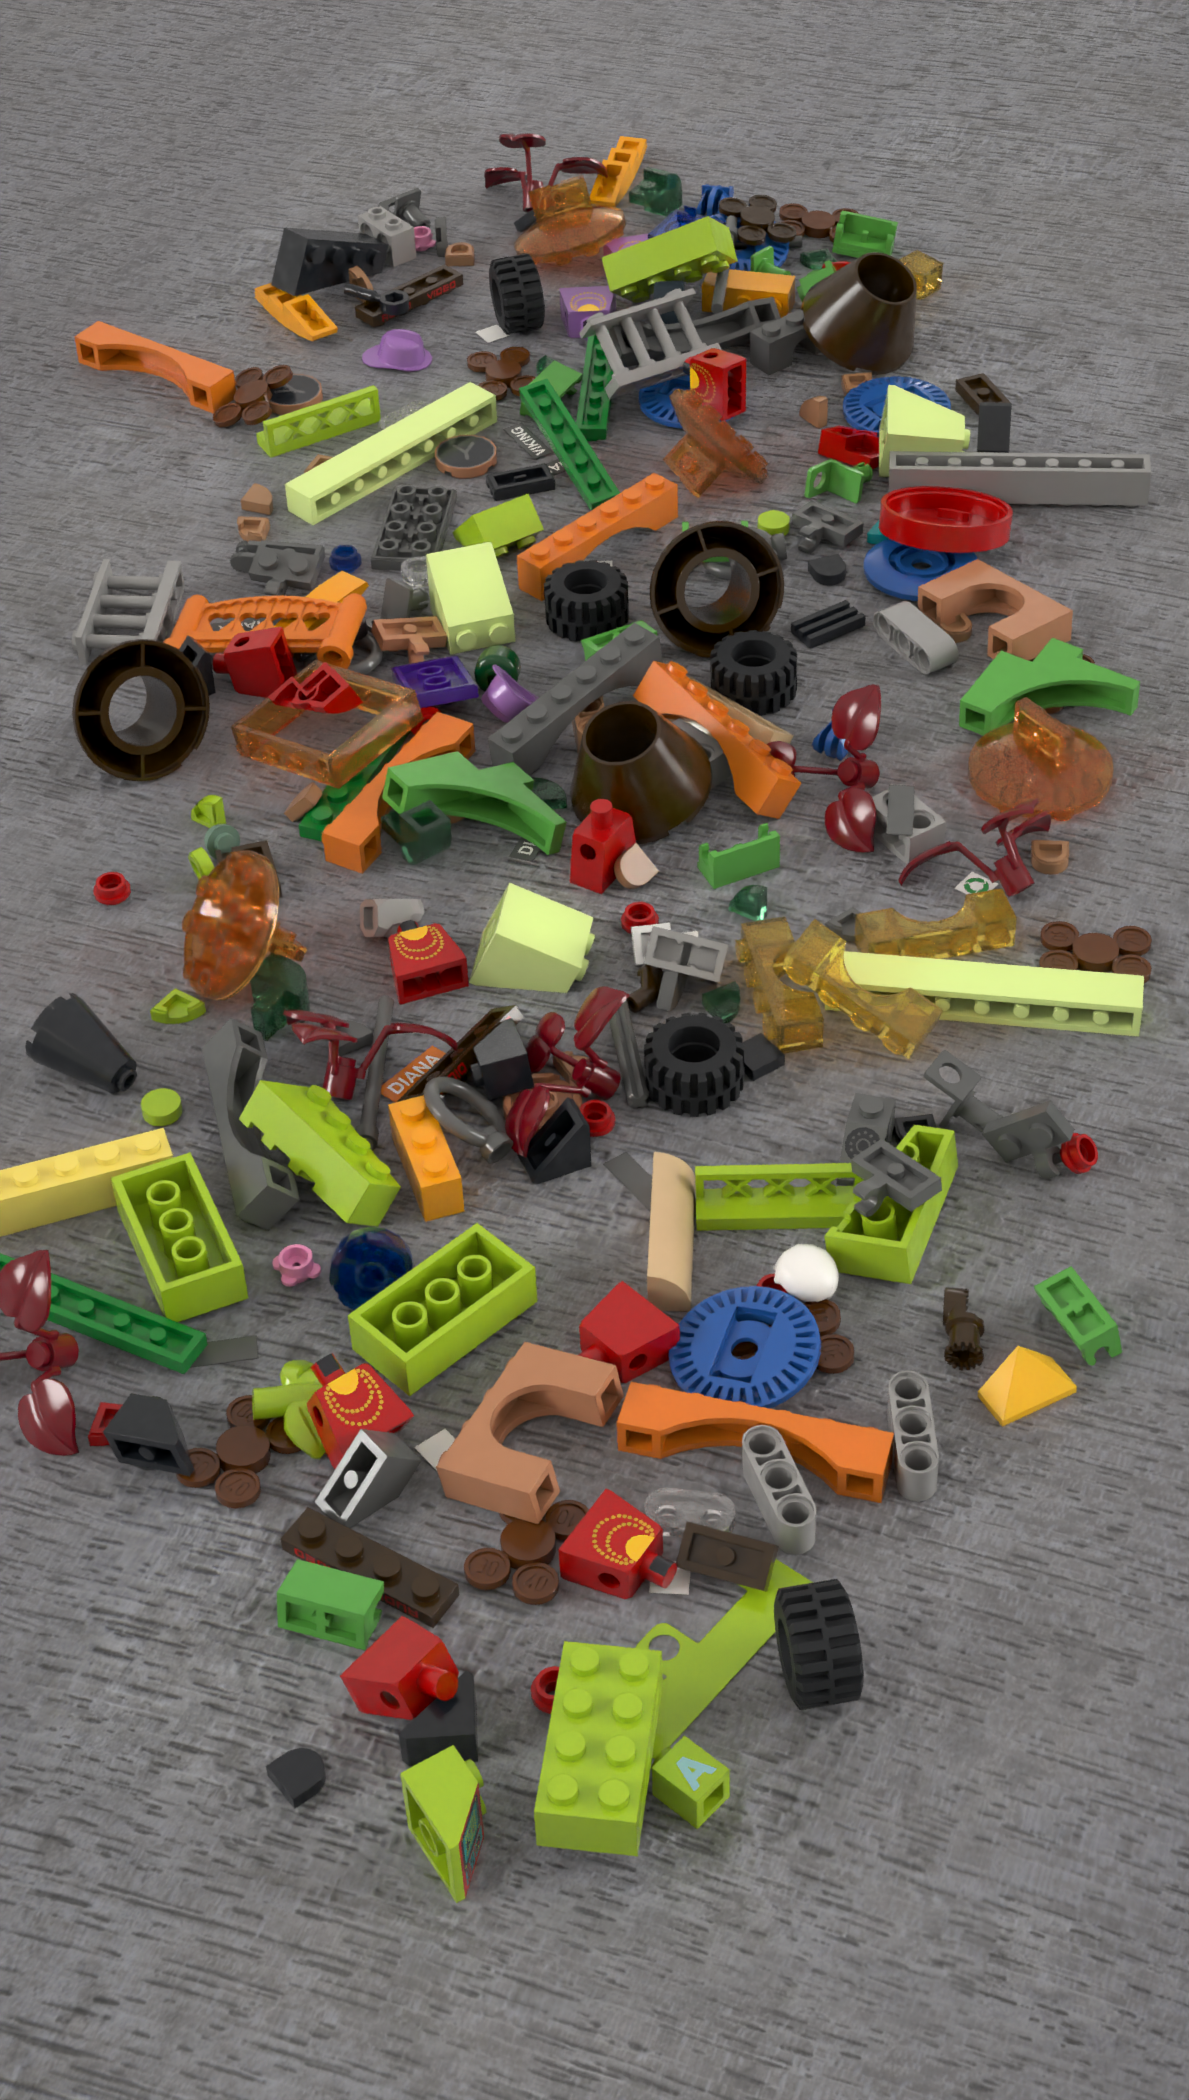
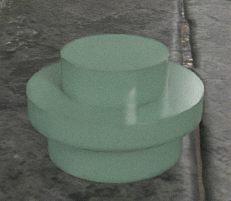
[204,824,240,859]

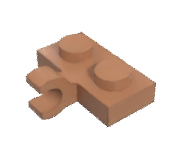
[371,616,447,664]

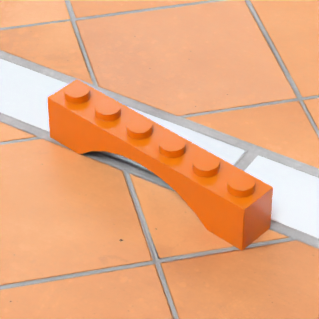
[74,321,236,414]
[517,473,678,601]
[633,661,802,819]
[322,712,476,874]
[617,1382,894,1503]

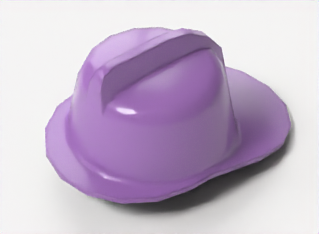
[362,329,432,372]
[481,664,539,723]

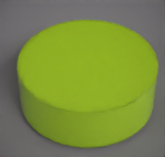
[757,510,790,536]
[188,847,218,885]
[141,1088,182,1126]

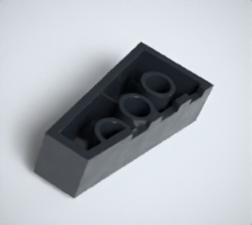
[271,228,389,296]

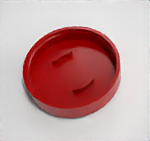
[879,486,1013,553]

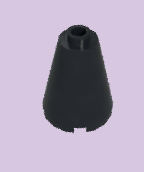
[25,993,137,1094]

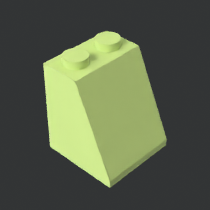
[879,385,970,477]
[426,542,515,655]
[469,883,595,993]

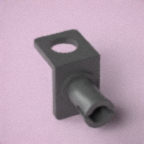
[378,188,431,228]
[366,578,429,633]
[924,1050,1003,1133]

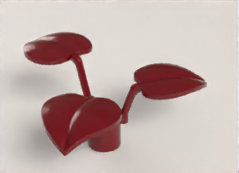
[484,133,608,213]
[767,684,881,853]
[898,798,1051,898]
[505,986,630,1158]
[283,1010,458,1100]
[0,1250,79,1456]

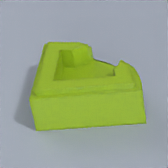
[191,795,226,828]
[150,988,206,1024]

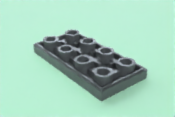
[371,484,457,572]

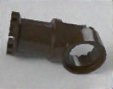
[943,1287,985,1371]

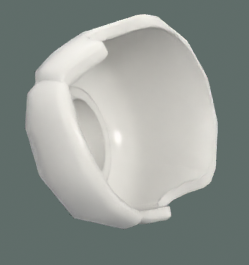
[773,1244,839,1302]

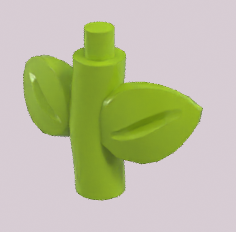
[252,1360,326,1460]

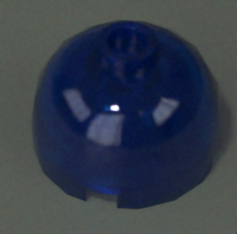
[329,1227,415,1310]

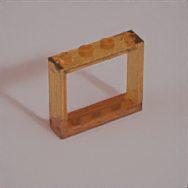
[231,660,423,789]

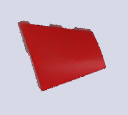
[818,425,879,469]
[268,662,363,714]

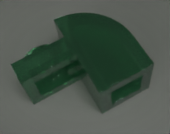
[629,167,682,217]
[381,800,452,865]
[249,952,310,1041]

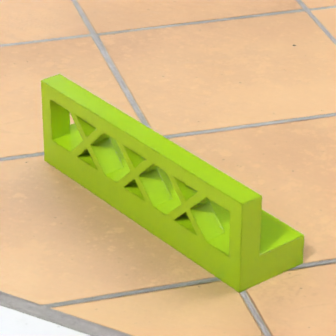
[256,385,381,458]
[695,1163,863,1231]

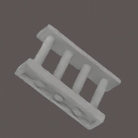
[579,288,722,399]
[72,559,185,665]

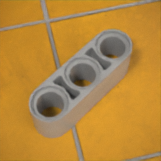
[873,601,959,675]
[887,1370,939,1502]
[742,1425,816,1555]

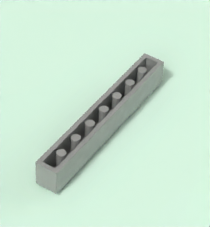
[888,451,1151,507]

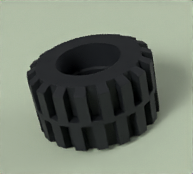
[489,253,545,335]
[544,560,629,642]
[710,630,797,716]
[644,1013,744,1117]
[774,1579,864,1710]

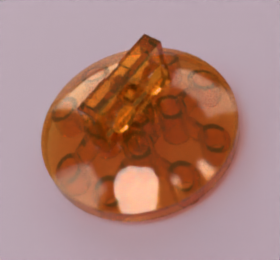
[514,174,626,266]
[663,388,769,498]
[968,697,1114,821]
[182,850,307,1001]

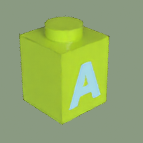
[651,1735,730,1829]

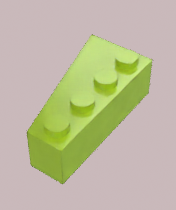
[239,1080,401,1227]
[824,1125,958,1284]

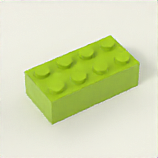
[601,216,738,303]
[111,1152,249,1322]
[348,1223,538,1397]
[534,1641,663,1857]

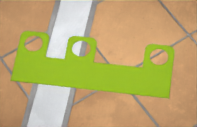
[635,1559,813,1759]

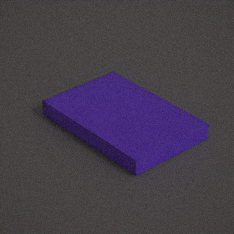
[391,655,479,710]

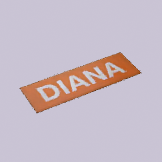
[381,1045,446,1102]

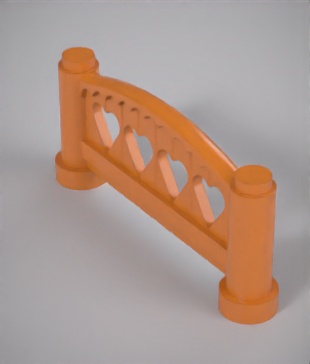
[163,593,367,672]

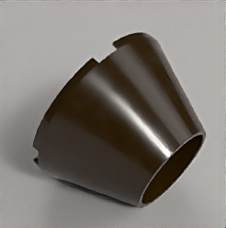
[801,252,917,375]
[650,521,784,658]
[72,639,210,781]
[570,701,712,844]

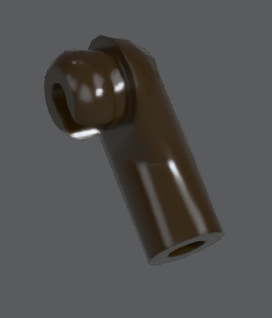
[627,965,664,1013]

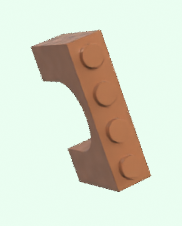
[918,559,1073,661]
[436,1342,624,1524]

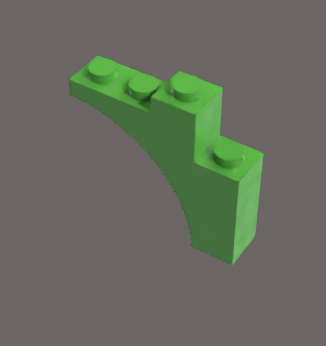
[959,638,1140,738]
[382,751,567,855]

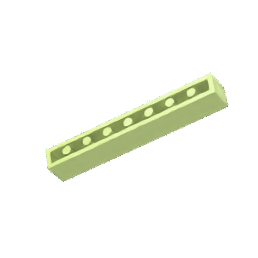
[285,382,497,525]
[825,950,1144,1037]

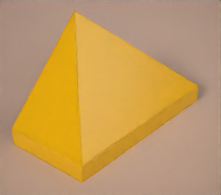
[978,1346,1077,1427]

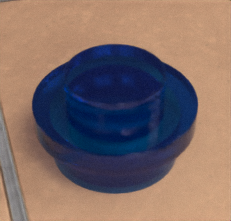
[329,545,362,574]

